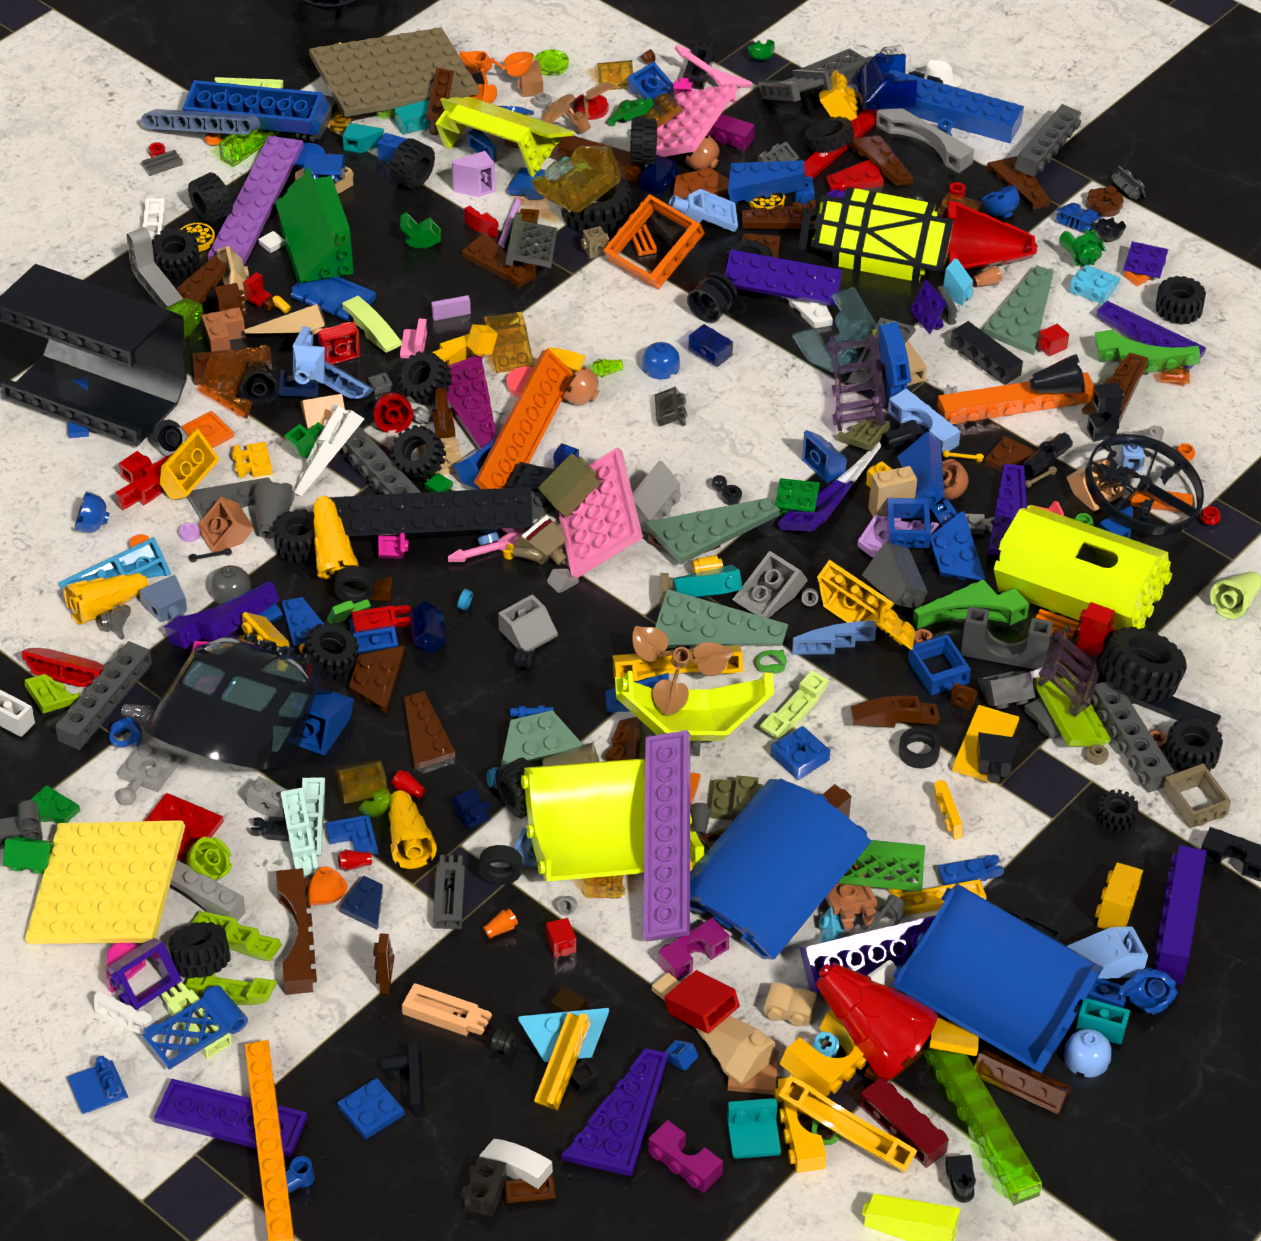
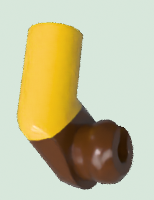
[263,296,291,314]

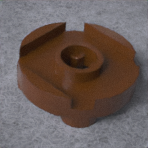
[1086,186,1124,217]

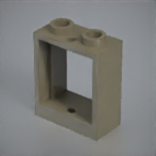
[1163,763,1231,828]

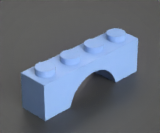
[888,389,961,456]

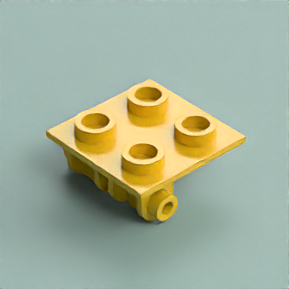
[873,606,915,650]

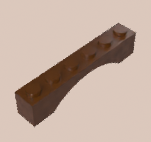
[276,868,317,995]

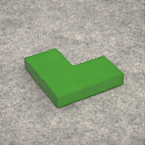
[327,599,371,624]

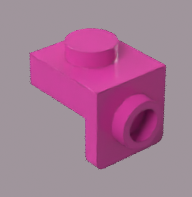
[673,77,693,97]
[378,533,408,559]

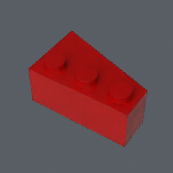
[1074,602,1115,667]

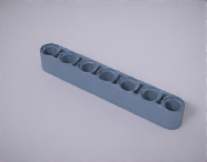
[141,109,260,135]

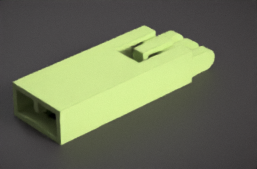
[161,982,232,1059]

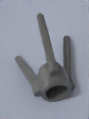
[862,895,905,930]

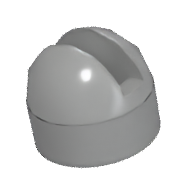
[802,588,818,606]
[557,896,577,916]

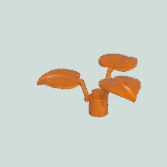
[459,51,534,104]

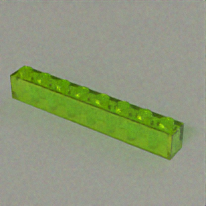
[925,1041,1042,1206]

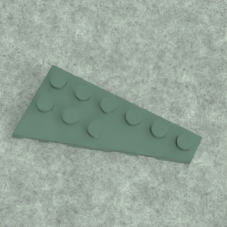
[983,265,1053,355]
[655,589,788,648]

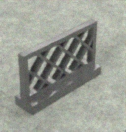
[799,48,875,98]
[505,213,557,268]

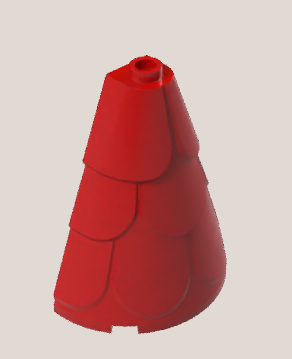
[942,201,1038,272]
[816,963,938,1082]

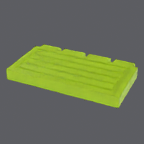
[1033,678,1111,747]

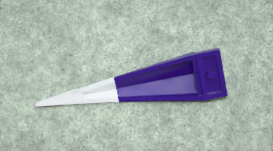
[778,441,881,532]

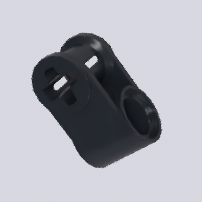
[945,1154,976,1203]

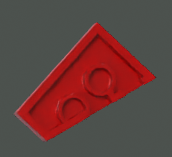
[826,159,884,192]

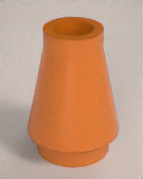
[483,909,518,939]

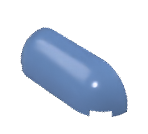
[324,361,374,399]

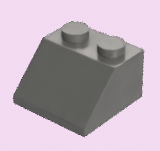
[977,670,1035,709]

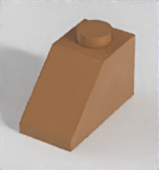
[517,60,543,97]

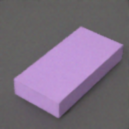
[431,295,471,321]

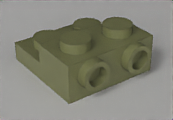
[710,775,763,821]

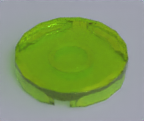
[534,49,569,76]

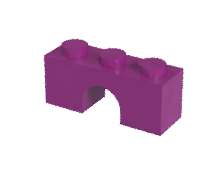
[658,918,730,981]
[648,1120,723,1193]

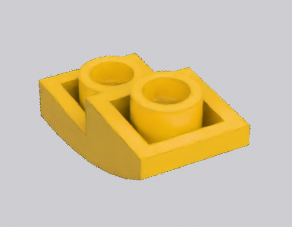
[547,347,586,372]

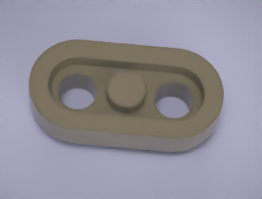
[659,573,673,609]

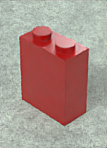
[664,970,740,1034]

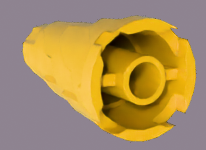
[313,496,359,579]
[64,573,149,625]
[389,790,437,869]

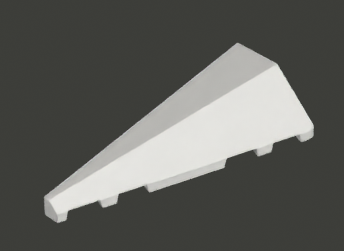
[293,405,364,496]

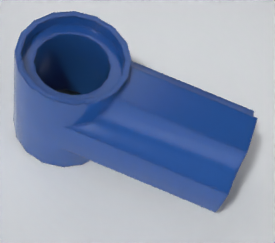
[286,1156,315,1193]

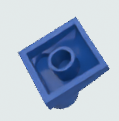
[626,62,674,101]

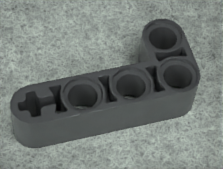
[0,800,43,849]

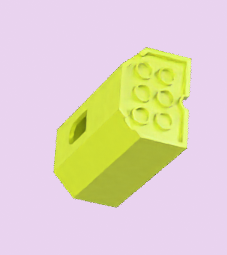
[994,505,1172,632]

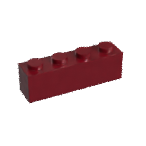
[859,1077,949,1168]

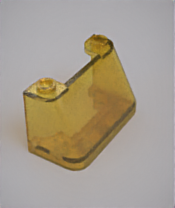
[532,146,621,213]

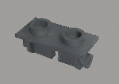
[1111,166,1146,200]

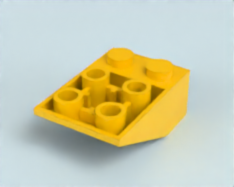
[819,70,858,121]

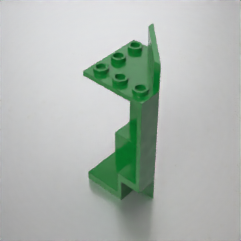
[275,166,354,283]

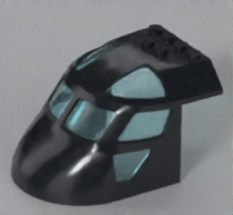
[144,632,334,769]

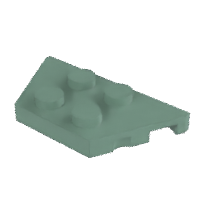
[501,710,582,767]

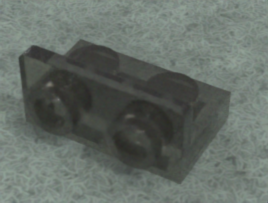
[654,386,688,427]

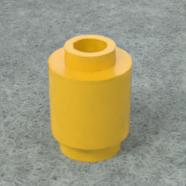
[692,555,723,573]

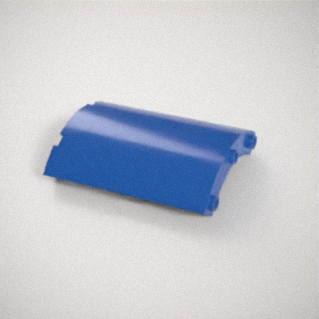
[690,778,872,960]
[892,883,1103,1073]

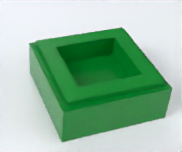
[425,473,453,492]

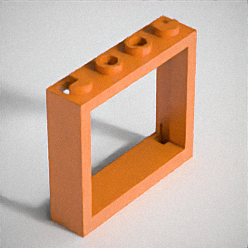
[604,194,705,290]

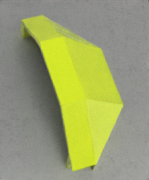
[615,671,774,741]

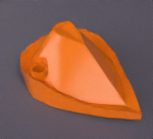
[308,866,348,905]

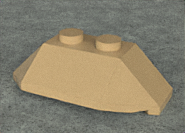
[217,246,249,304]

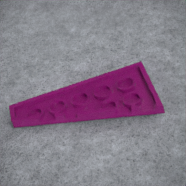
[429,355,497,448]

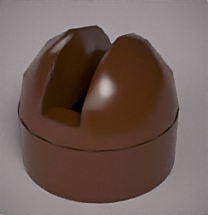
[640,49,656,65]

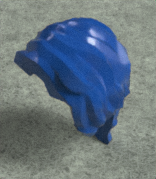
[1119,968,1178,1015]

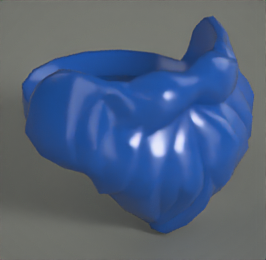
[109,717,142,747]

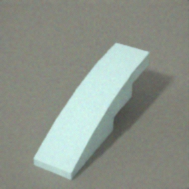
[302,778,325,856]
[280,788,319,879]

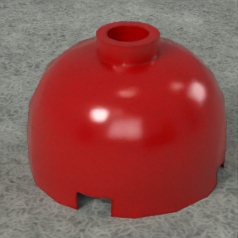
[373,393,413,433]

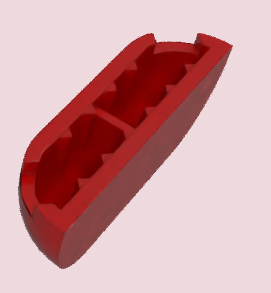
[22,648,104,687]

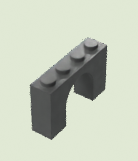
[961,606,1053,669]

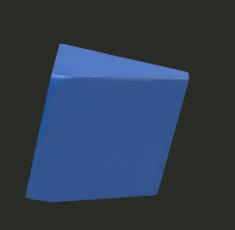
[665,1040,698,1071]

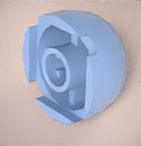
[1063,1028,1112,1077]

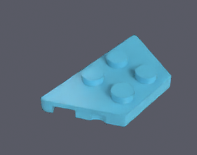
[518,1008,609,1062]

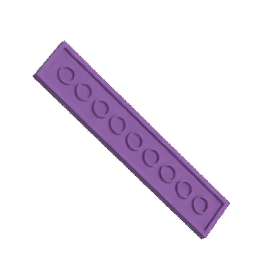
[207,136,304,265]
[643,730,690,942]

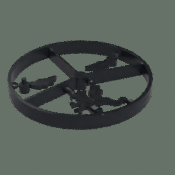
[1085,434,1204,535]

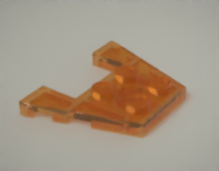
[199,345,270,419]

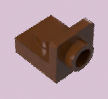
[506,262,536,288]

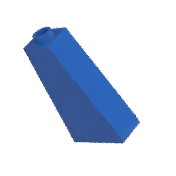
[898,431,945,509]

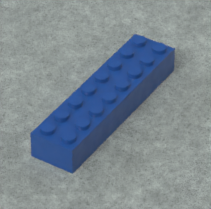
[876,69,1024,143]
[182,80,329,135]

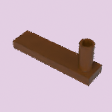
[427,68,454,135]

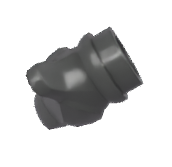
[100,603,131,640]

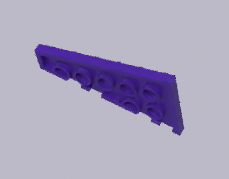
[561,1048,668,1177]

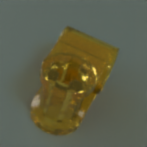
[581,875,625,899]

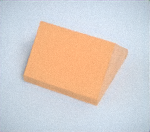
[301,394,345,429]

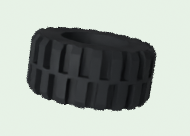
[561,169,631,233]
[1100,627,1187,702]

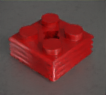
[318,322,360,364]

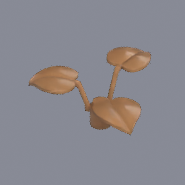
[542,82,617,133]
[632,626,733,715]

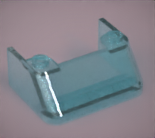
[792,287,877,375]

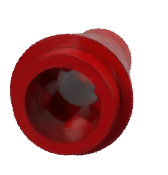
[392,770,426,799]
[338,849,372,872]

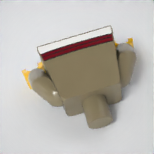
[502,515,567,566]

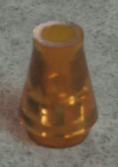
[1162,367,1190,386]

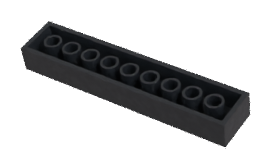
[328,487,533,542]

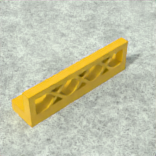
[534,1013,591,1111]

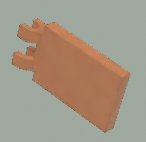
[825,864,877,930]

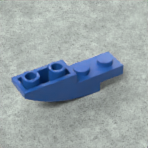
[878,321,911,402]

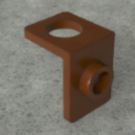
[950,683,978,710]

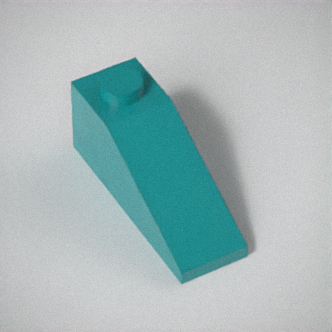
[673,565,743,597]

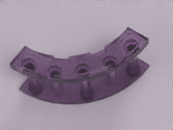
[827,329,886,431]

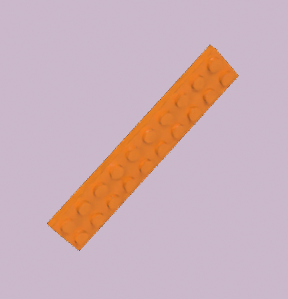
[474,349,575,489]

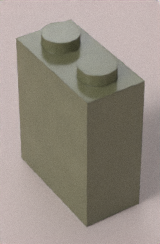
[538,453,601,517]

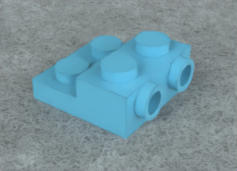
[1069,265,1120,304]

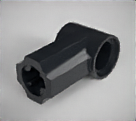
[883,420,925,449]

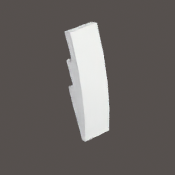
[143,198,165,241]

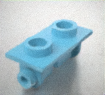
[819,907,844,943]

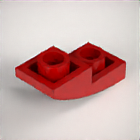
[464,205,499,237]

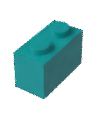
[394,100,430,135]
[1076,998,1130,1045]

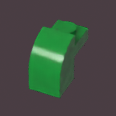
[400,212,441,248]
[284,422,324,458]

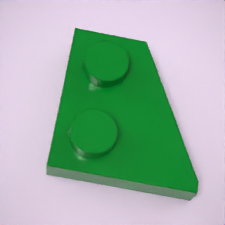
[607,98,654,127]
[17,785,80,824]

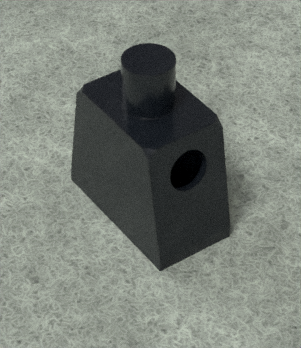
[976,732,1020,783]

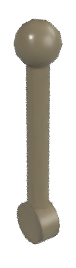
[1025,467,1057,488]

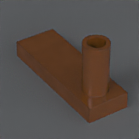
[432,388,456,438]

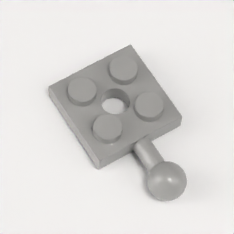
[118,743,180,805]

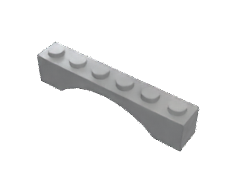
[876,102,974,173]
[170,860,246,921]

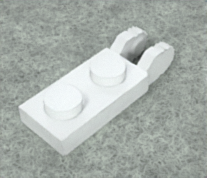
[94,991,153,1036]

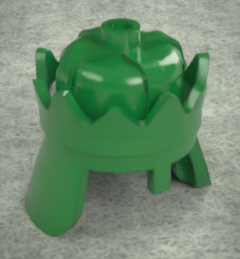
[1059,229,1106,267]

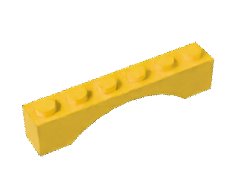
[613,645,743,681]
[778,1075,918,1173]

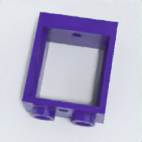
[107,938,182,1010]

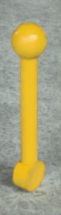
[942,450,984,462]

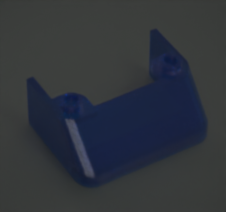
[853,53,917,110]

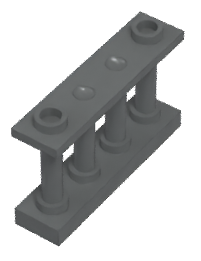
[758,70,832,102]

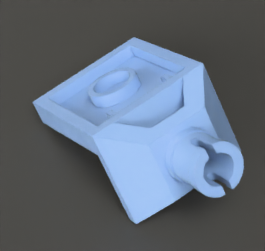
[668,189,738,232]
[293,326,325,384]

